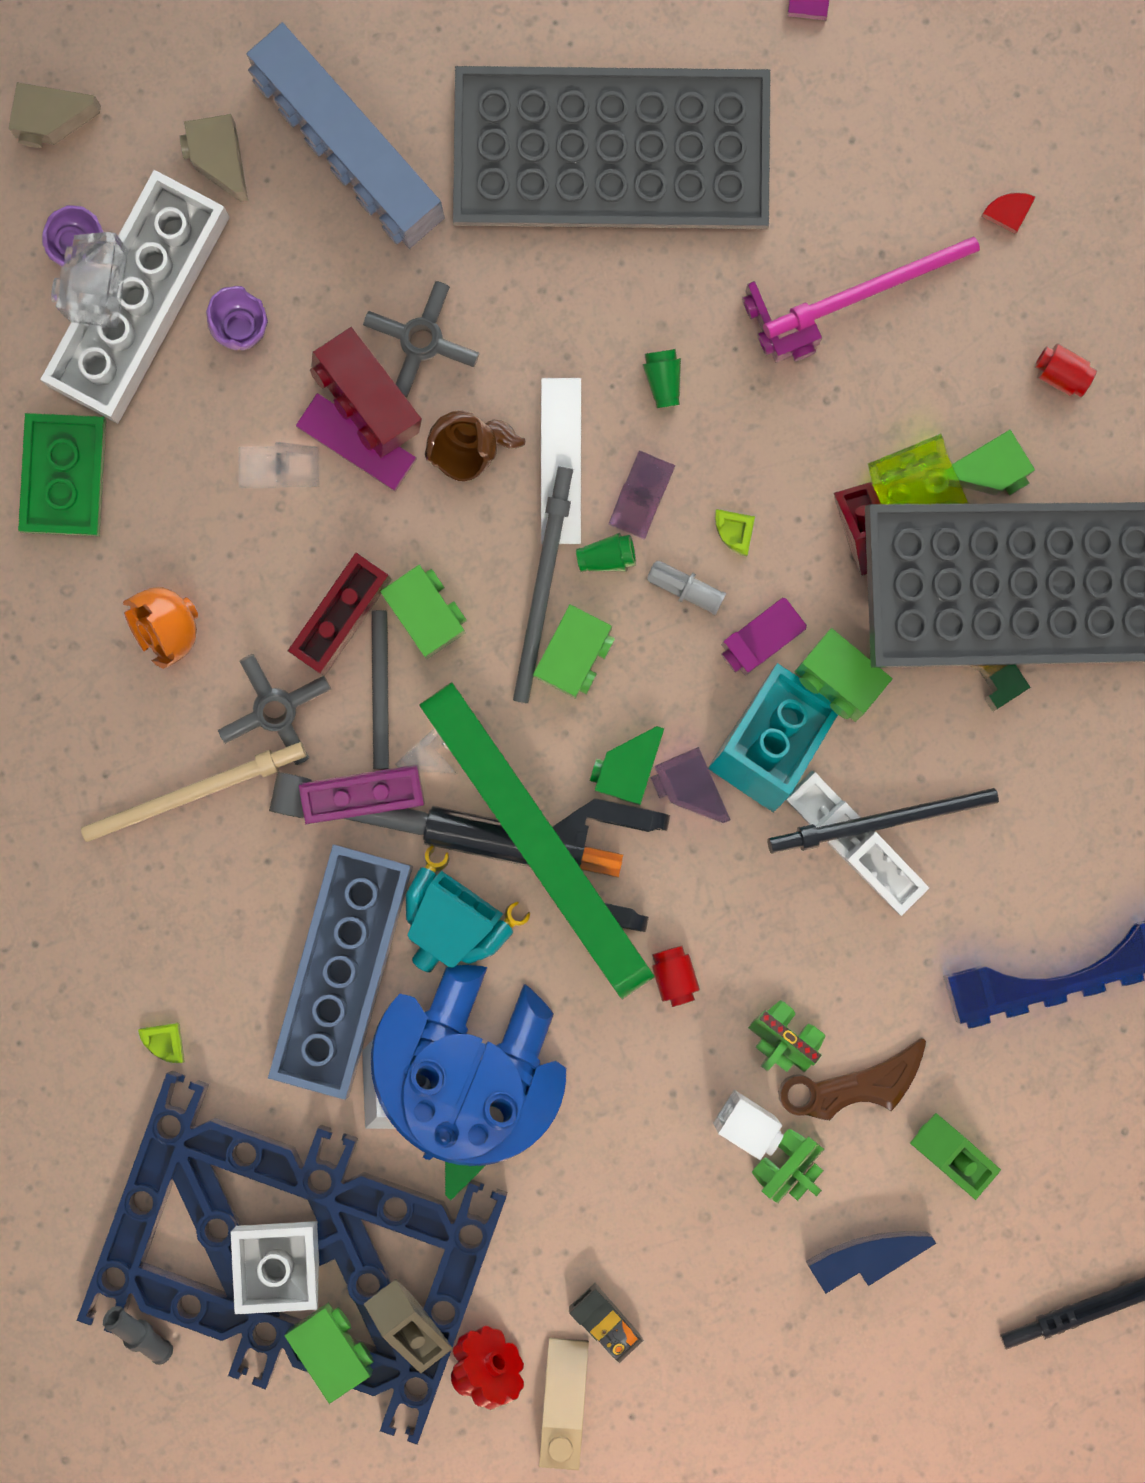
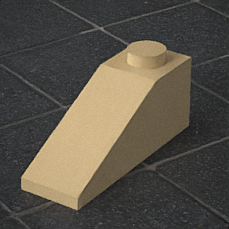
[539,1337,589,1470]

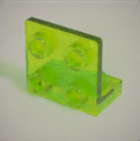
[868,433,969,504]

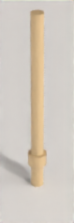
[81,742,307,842]

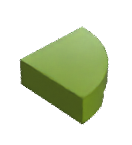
[715,509,755,557]
[138,1023,185,1063]

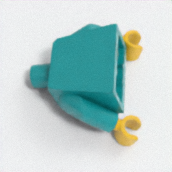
[406,846,530,972]

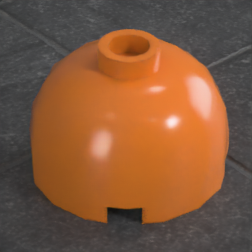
[123,587,198,669]

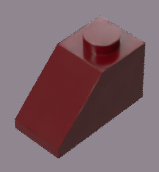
[834,482,881,576]

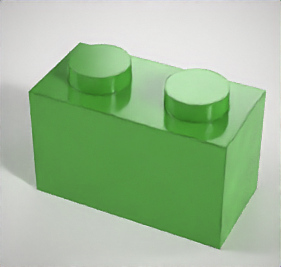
[380,565,467,659]
[533,604,615,699]
[794,628,893,722]
[284,1302,374,1404]

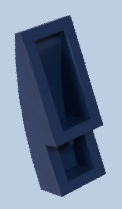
[806,1231,937,1294]

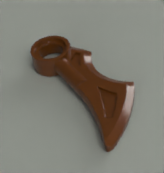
[778,1038,926,1121]

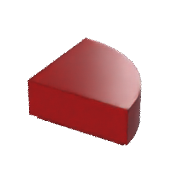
[981,193,1036,234]

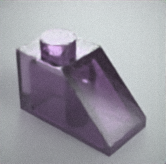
[650,747,731,824]

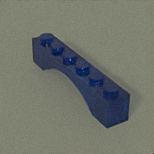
[943,920,1145,1029]

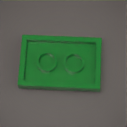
[18,413,106,537]

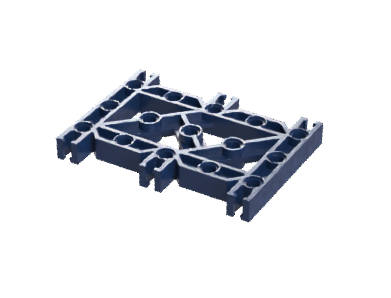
[76,1071,508,1445]

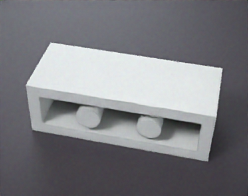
[713,1090,784,1160]

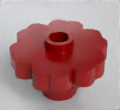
[451,1326,524,1410]

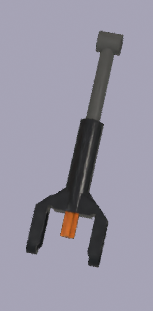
[269,772,670,932]

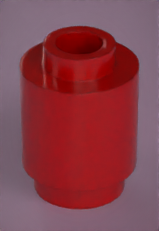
[1035,343,1097,398]
[651,946,700,1007]

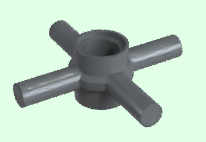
[363,281,479,397]
[218,654,331,765]

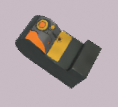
[569,1283,644,1363]

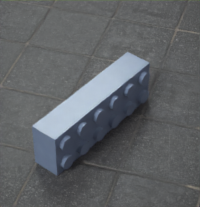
[246,22,445,249]
[268,845,413,1100]

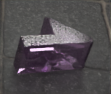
[609,450,676,540]

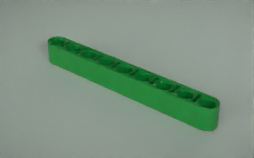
[419,682,655,1000]

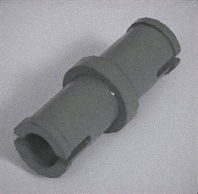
[103,1306,173,1365]

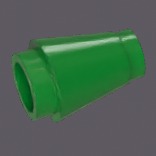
[642,349,681,408]
[576,533,636,572]

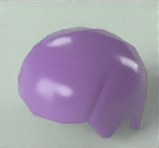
[42,205,104,269]
[206,286,268,351]

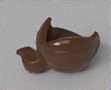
[425,411,526,482]

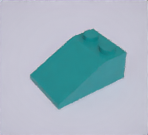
[708,663,838,813]

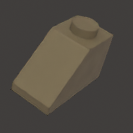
[8,82,101,148]
[180,114,248,202]
[364,1279,453,1373]

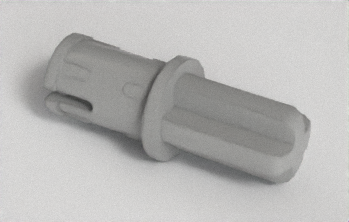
[647,561,726,615]

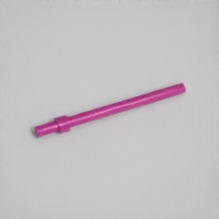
[763,236,980,339]

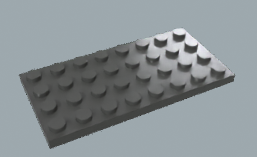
[453,66,770,229]
[865,502,1145,668]

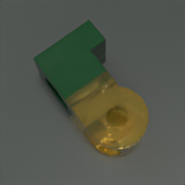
[970,665,1031,712]

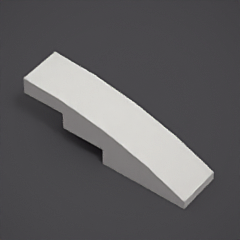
[541,378,581,544]
[786,771,929,916]

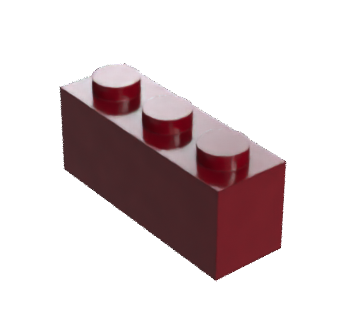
[310,327,422,458]
[288,553,392,676]

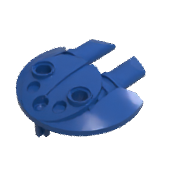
[371,965,566,1166]

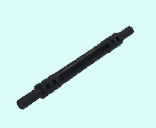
[1000,1277,1145,1350]

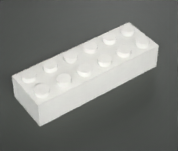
[40,170,230,424]

